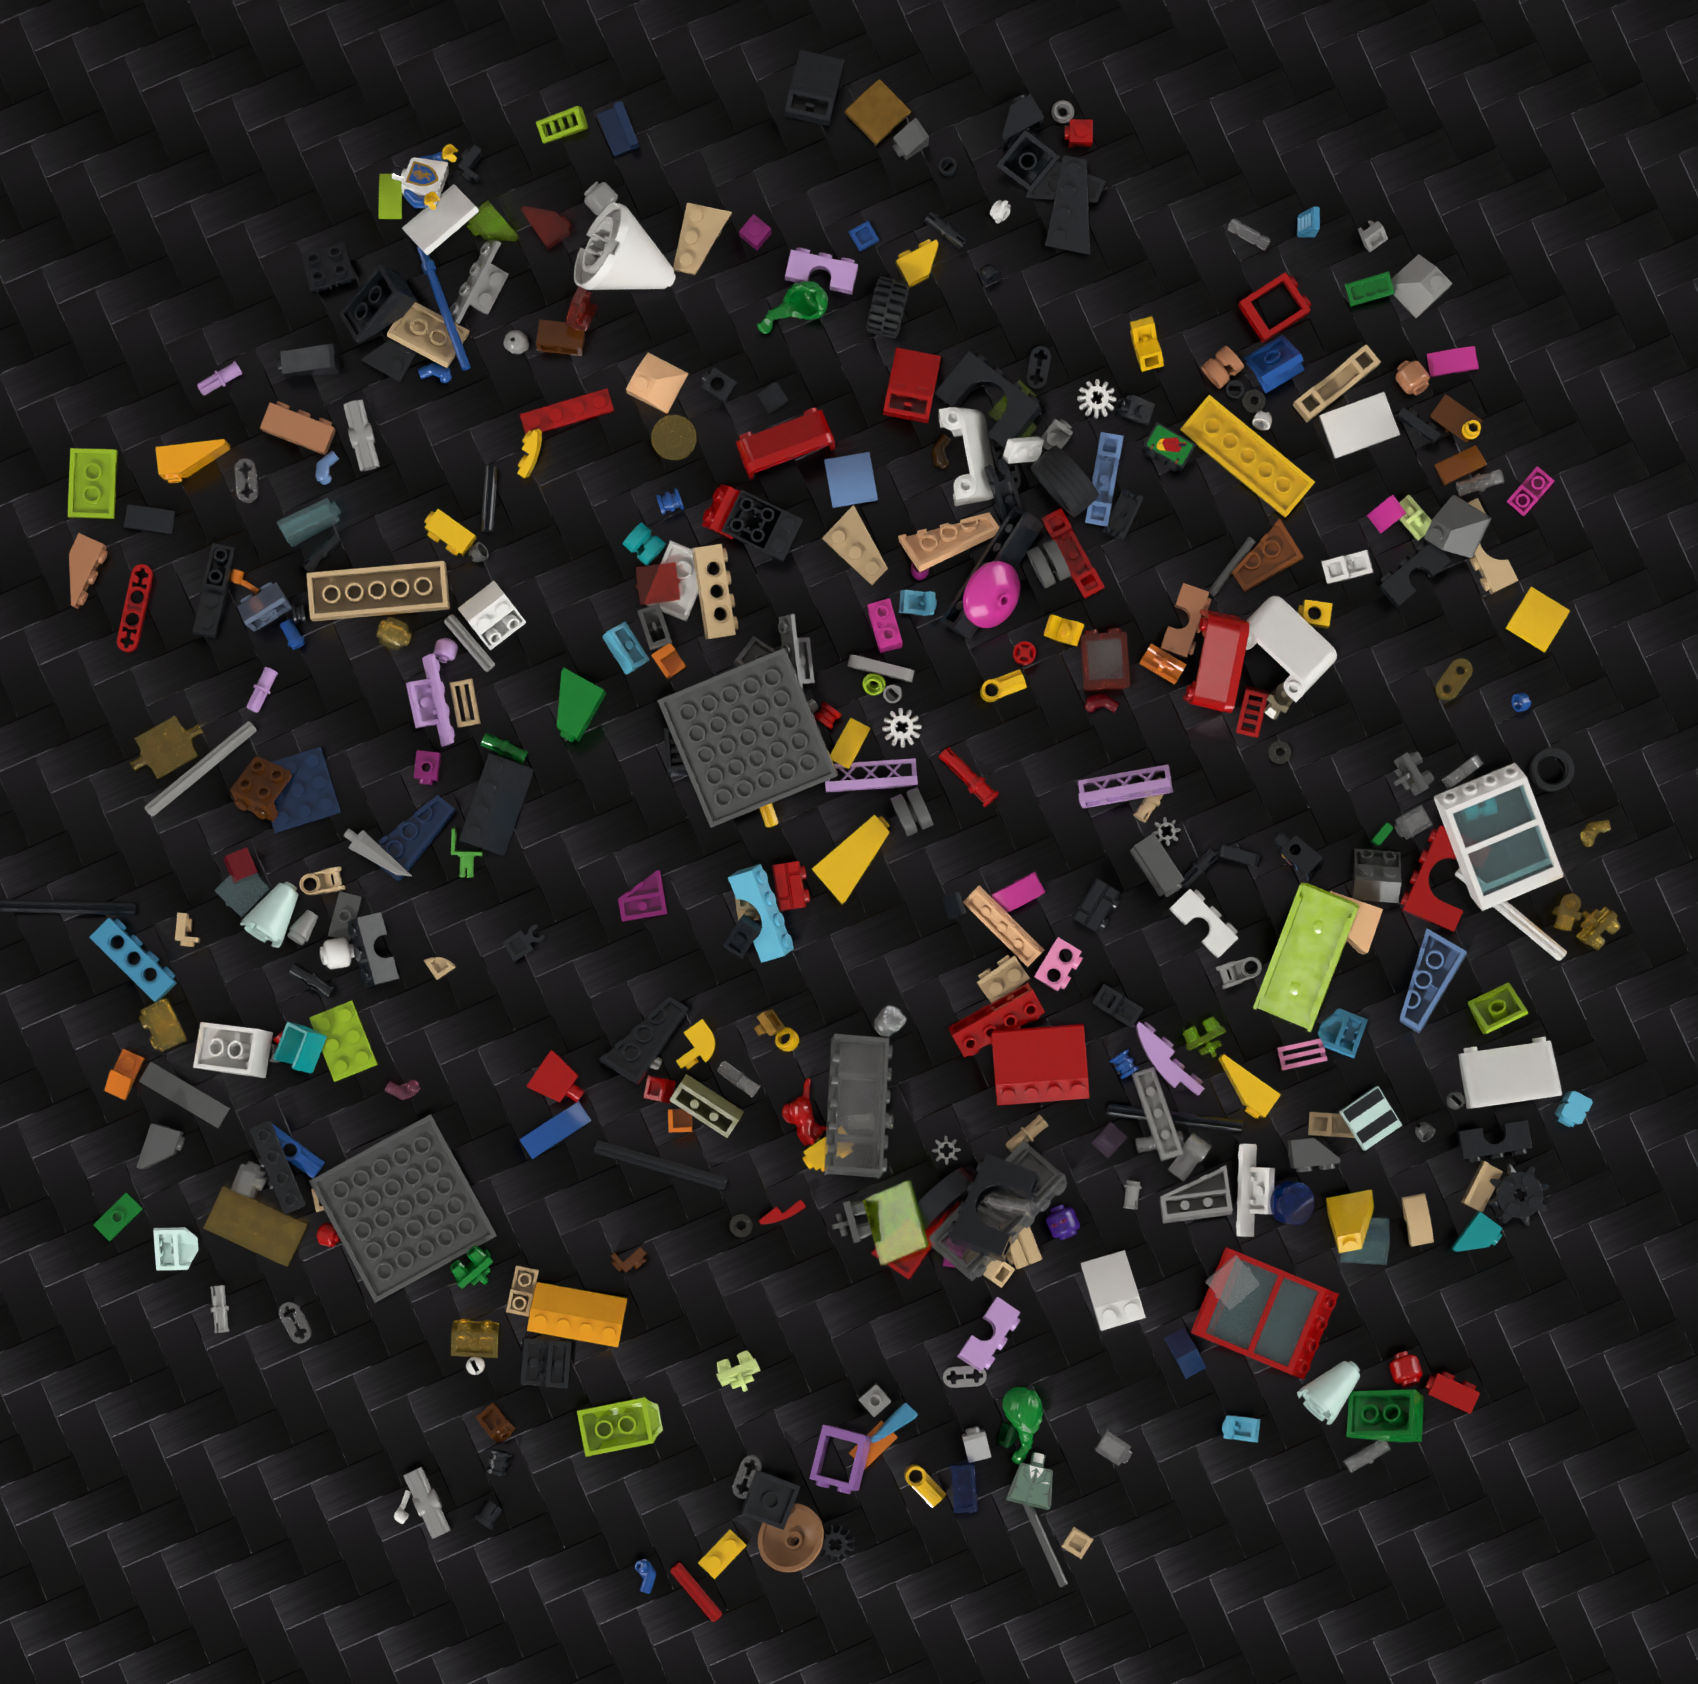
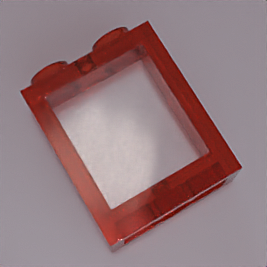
[1080,628,1130,692]

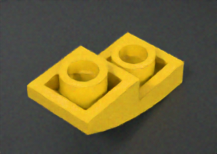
[517,429,542,478]

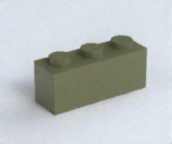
[669,1074,744,1138]

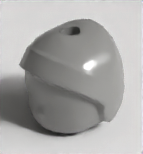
[504,330,529,354]

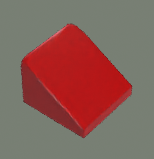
[643,1075,675,1103]

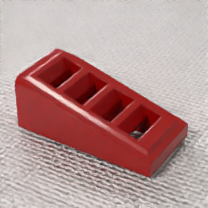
[1236,686,1269,738]

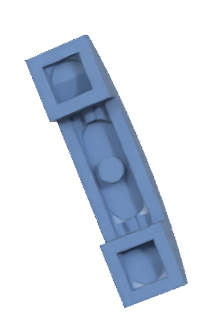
[1085,432,1124,527]

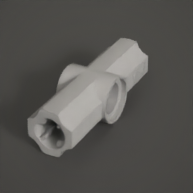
[343,400,380,471]
[403,1467,451,1539]

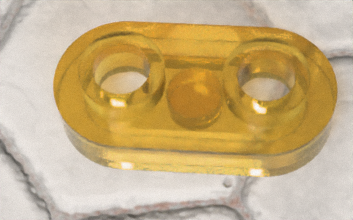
[1435,658,1473,701]

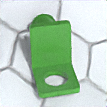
[451,826,484,878]

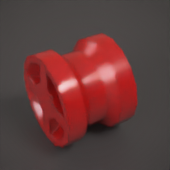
[1013,641,1036,666]
[814,702,841,730]

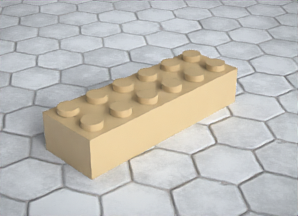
[306,561,450,621]

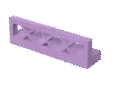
[825,758,918,792]
[1078,765,1173,808]

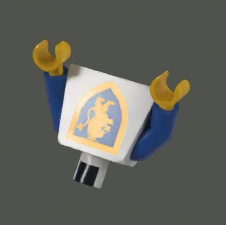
[392,144,458,210]

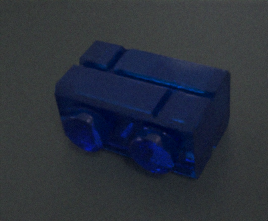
[951,1463,978,1513]

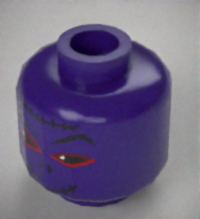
[1046,1205,1080,1241]

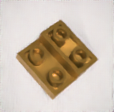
[844,79,911,145]

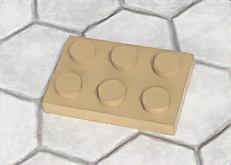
[387,302,469,368]

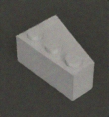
[1160,1165,1233,1223]

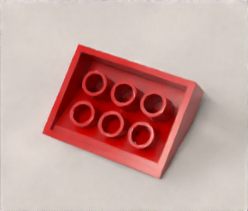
[991,1024,1089,1106]

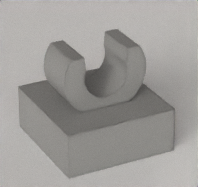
[1358,221,1388,252]

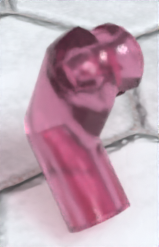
[385,1080,420,1100]

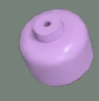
[434,638,458,663]

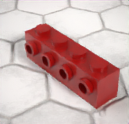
[948,983,1045,1058]

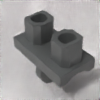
[1394,752,1434,796]
[832,1201,872,1243]

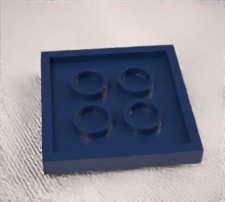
[271,747,341,833]

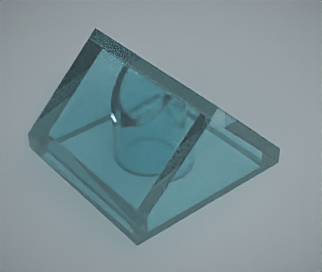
[1340,1218,1390,1265]

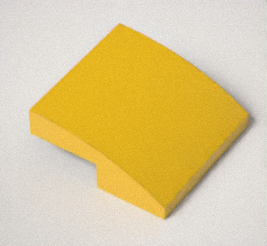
[1506,587,1570,652]

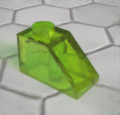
[467,200,519,242]

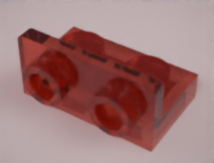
[565,286,598,331]

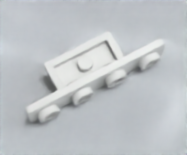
[1236,1144,1275,1237]

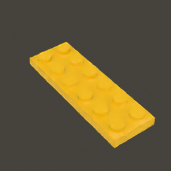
[1180,395,1315,518]

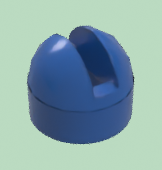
[1512,693,1532,712]

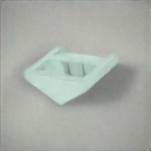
[153,1227,198,1270]

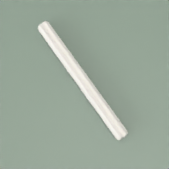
[1455,867,1567,961]

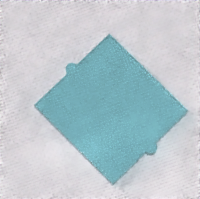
[215,873,270,917]

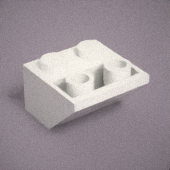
[458,581,526,650]

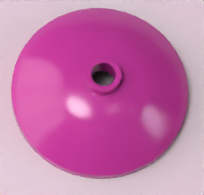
[963,561,1020,628]

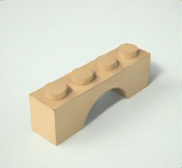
[1293,344,1380,422]
[1468,498,1518,594]

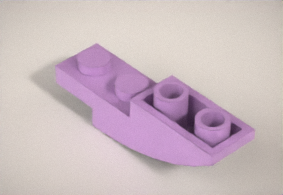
[1136,1022,1205,1096]

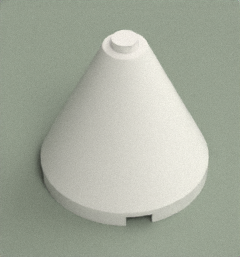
[574,202,676,290]

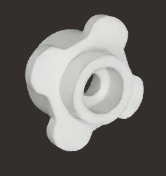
[990,200,1011,224]

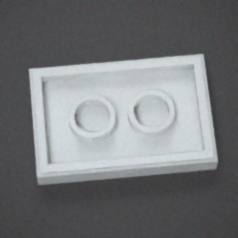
[402,184,479,255]
[1319,392,1400,459]
[644,541,711,622]

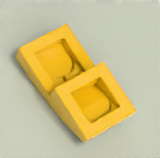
[830,718,871,769]

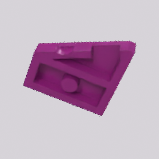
[618,870,668,922]

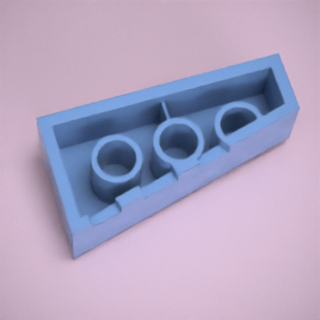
[1400,928,1467,1033]

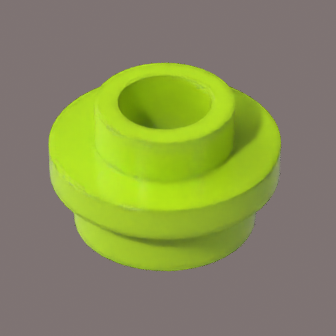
[863,673,886,695]

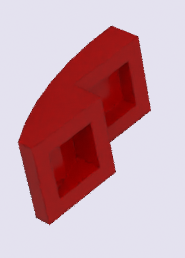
[759,1199,807,1225]

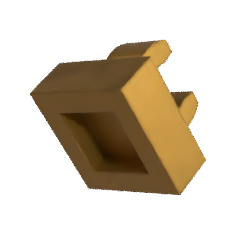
[754,1009,785,1036]

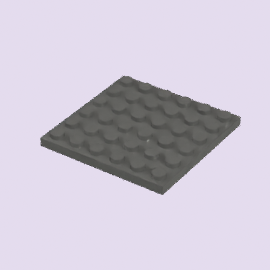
[657,648,838,827]
[309,1114,497,1303]

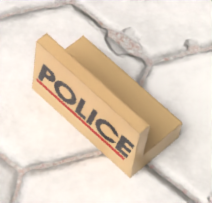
[1461,1161,1503,1213]

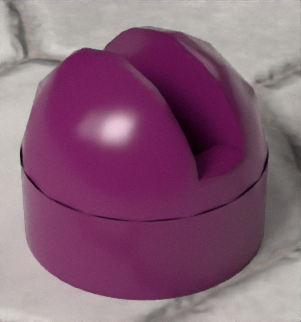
[911,563,929,580]

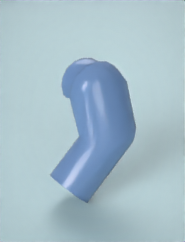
[315,451,339,485]

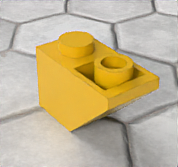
[896,239,939,288]

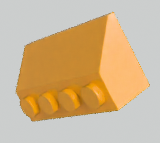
[527,1282,627,1347]

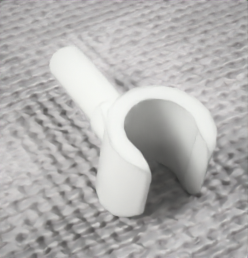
[394,1490,411,1524]

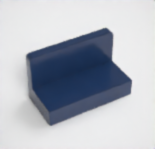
[598,101,639,156]

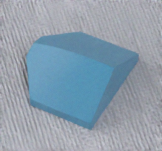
[1318,1008,1368,1058]

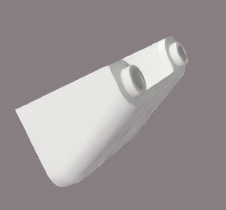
[938,407,995,506]
[1246,596,1337,702]
[1458,1037,1562,1109]

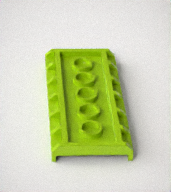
[1253,883,1360,1032]

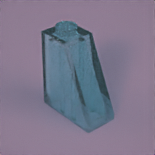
[277,498,341,547]

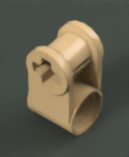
[300,866,345,895]

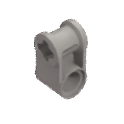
[1216,957,1262,989]

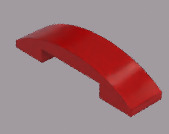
[1041,508,1105,599]

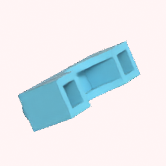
[728,864,794,963]

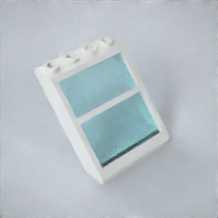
[1434,763,1563,911]

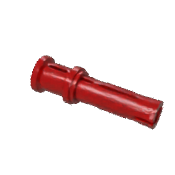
[939,747,999,807]

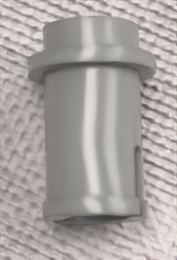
[1123,1180,1142,1210]

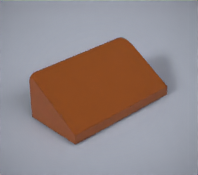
[1434,445,1487,486]

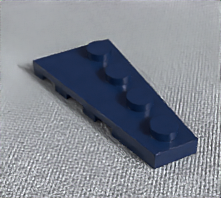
[377,795,457,882]

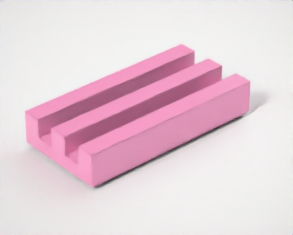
[1277,1039,1327,1070]

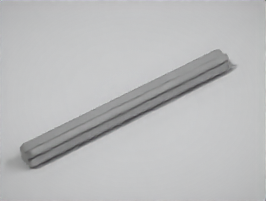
[144,721,257,817]

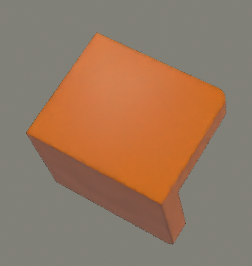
[651,643,686,680]
[668,1109,693,1133]

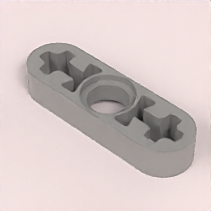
[847,655,915,682]

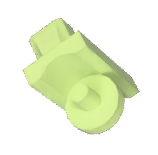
[1399,495,1432,541]
[716,1350,761,1392]

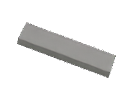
[1132,1067,1184,1161]

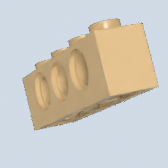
[692,544,738,639]

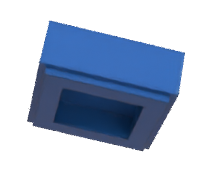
[848,221,880,252]

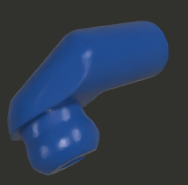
[418,362,452,383]
[635,1559,656,1594]

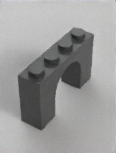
[1130,833,1184,897]

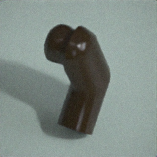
[931,434,952,469]

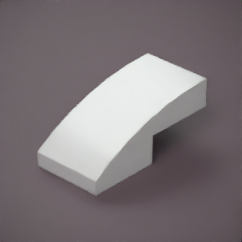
[1322,550,1374,584]

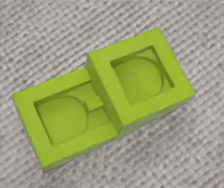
[379,174,403,219]

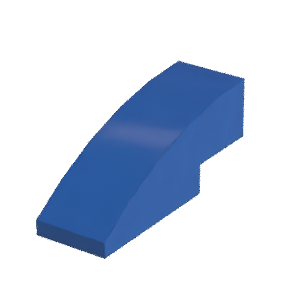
[520,1101,592,1159]

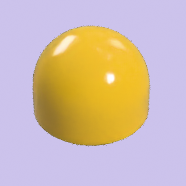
[775,1027,799,1052]

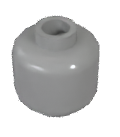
[584,182,618,216]

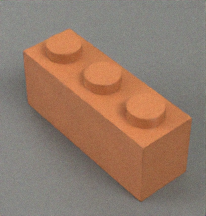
[260,401,336,456]

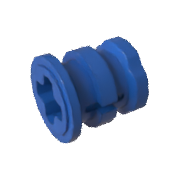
[656,488,684,515]
[1109,1049,1139,1079]

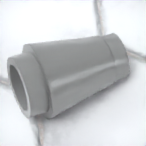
[287,910,318,945]

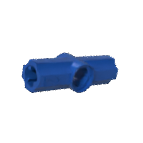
[273,1124,325,1178]

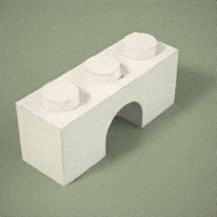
[1169,889,1238,958]

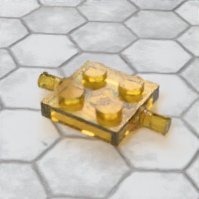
[130,716,203,779]

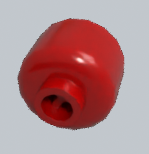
[1389,1352,1423,1388]

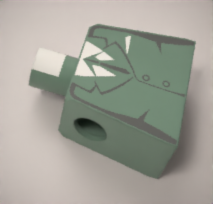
[1006,1452,1053,1510]

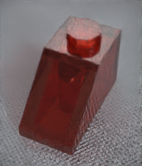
[521,206,571,250]

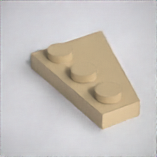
[673,203,732,275]
[822,505,888,586]

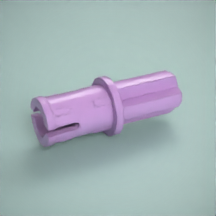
[197,361,242,395]
[247,667,278,713]

